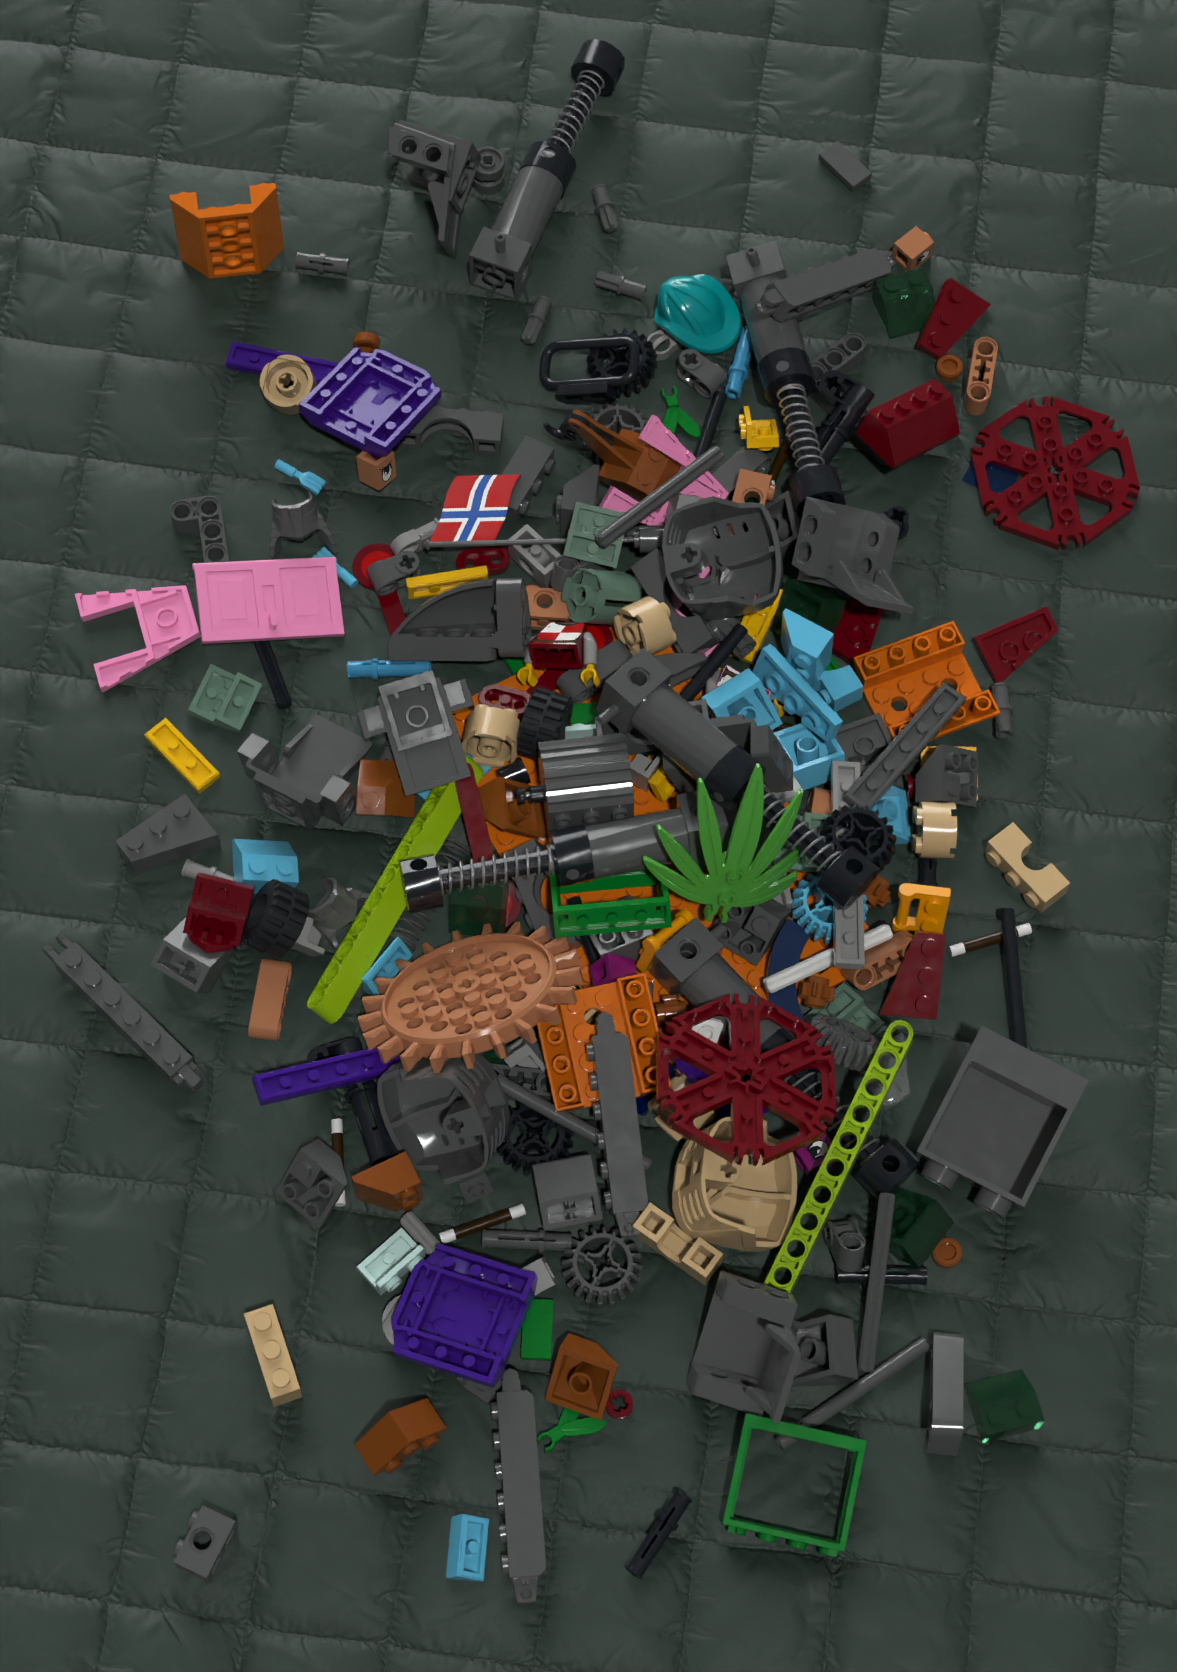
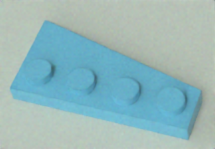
[752,644,843,742]

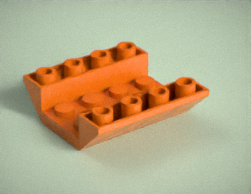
[170,183,284,279]
[853,621,1001,740]
[537,973,671,1112]

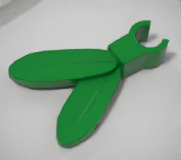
[661,386,700,438]
[537,1408,606,1454]

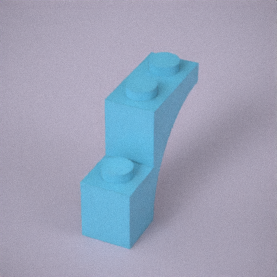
[773,646,863,712]

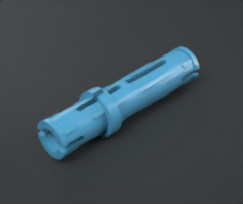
[724,326,753,399]
[347,658,432,680]

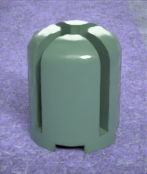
[562,568,641,625]

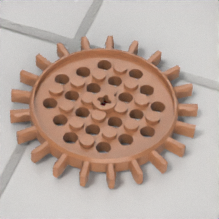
[358,922,584,1073]

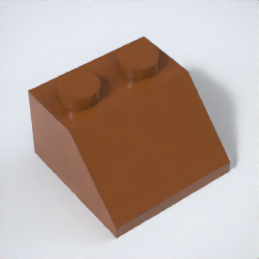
[351,1151,423,1212]

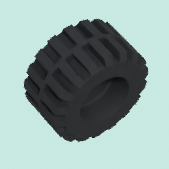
[517,687,573,759]
[242,879,309,959]

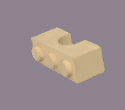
[984,822,1070,913]
[632,1203,723,1286]
[244,1304,303,1407]

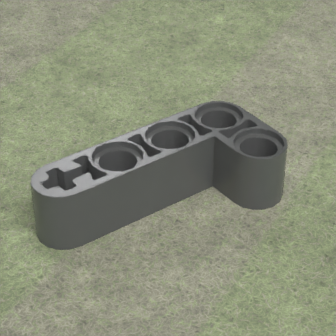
[170,496,230,563]
[925,1332,964,1457]

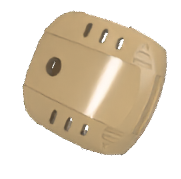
[672,1117,797,1252]

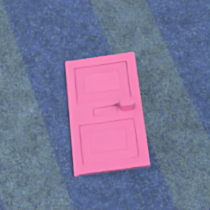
[192,557,345,644]

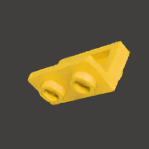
[739,406,779,451]

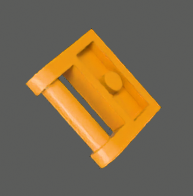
[891,883,951,933]
[636,909,694,973]

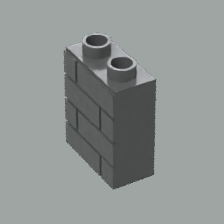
[916,1026,1089,1219]

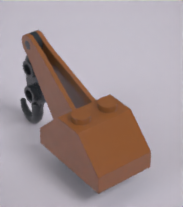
[543,410,682,502]

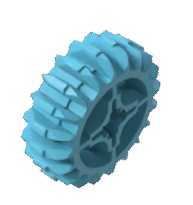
[792,871,868,945]

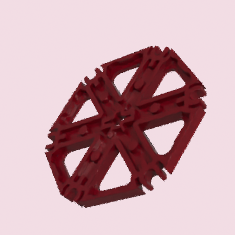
[970,396,1140,550]
[656,994,837,1166]

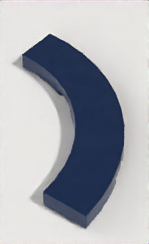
[766,918,818,1075]

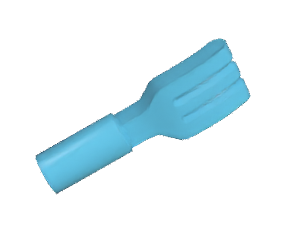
[274,459,326,495]
[312,547,358,589]

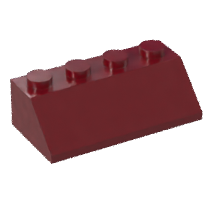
[856,379,960,469]

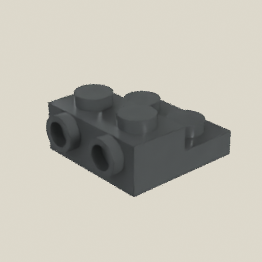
[835,713,893,777]

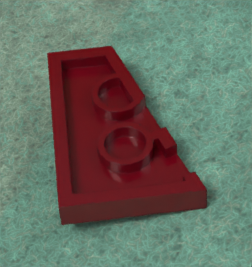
[916,278,991,360]
[826,597,884,667]
[972,606,1058,684]
[879,930,946,1020]

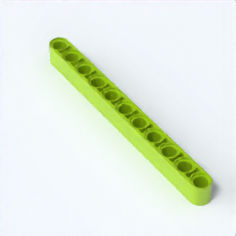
[307,752,484,1024]
[764,1020,914,1294]

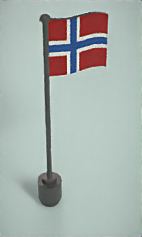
[424,474,665,553]

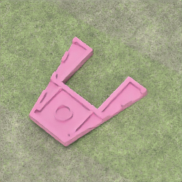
[599,415,729,525]
[75,585,201,692]

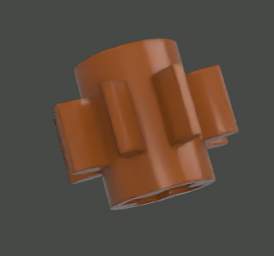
[863,875,891,909]
[798,976,835,1009]
[655,994,686,1032]

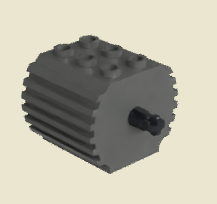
[516,733,634,839]

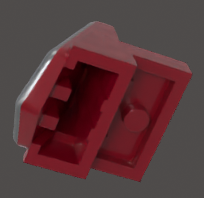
[183,872,255,954]

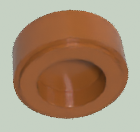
[353,332,380,353]
[936,355,963,382]
[931,1238,962,1269]

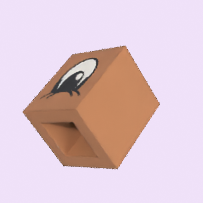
[891,226,934,274]
[356,451,397,491]

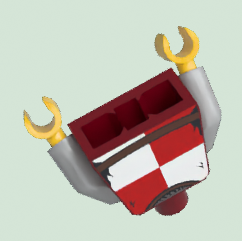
[517,620,600,688]

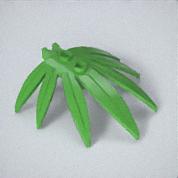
[642,763,802,923]

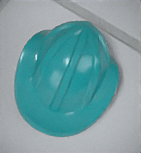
[654,274,742,354]

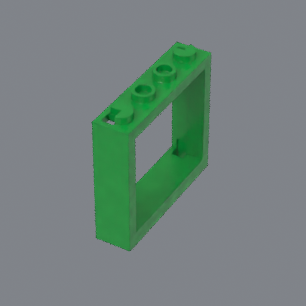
[550,869,672,938]
[722,1413,867,1557]

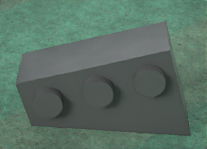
[115,794,221,875]

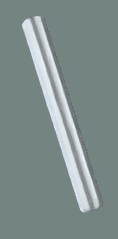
[763,924,893,993]

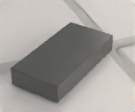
[818,141,872,192]

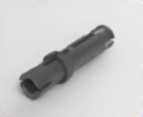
[482,1229,572,1253]

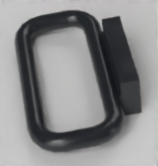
[539,336,640,405]

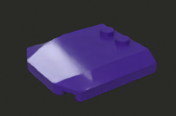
[299,347,441,457]
[392,1244,538,1388]

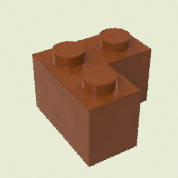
[354,1398,447,1476]

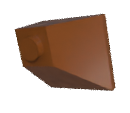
[356,760,416,818]
[478,776,547,841]
[545,1333,618,1421]

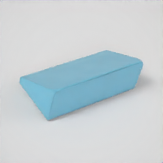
[361,936,413,996]
[446,1514,489,1582]

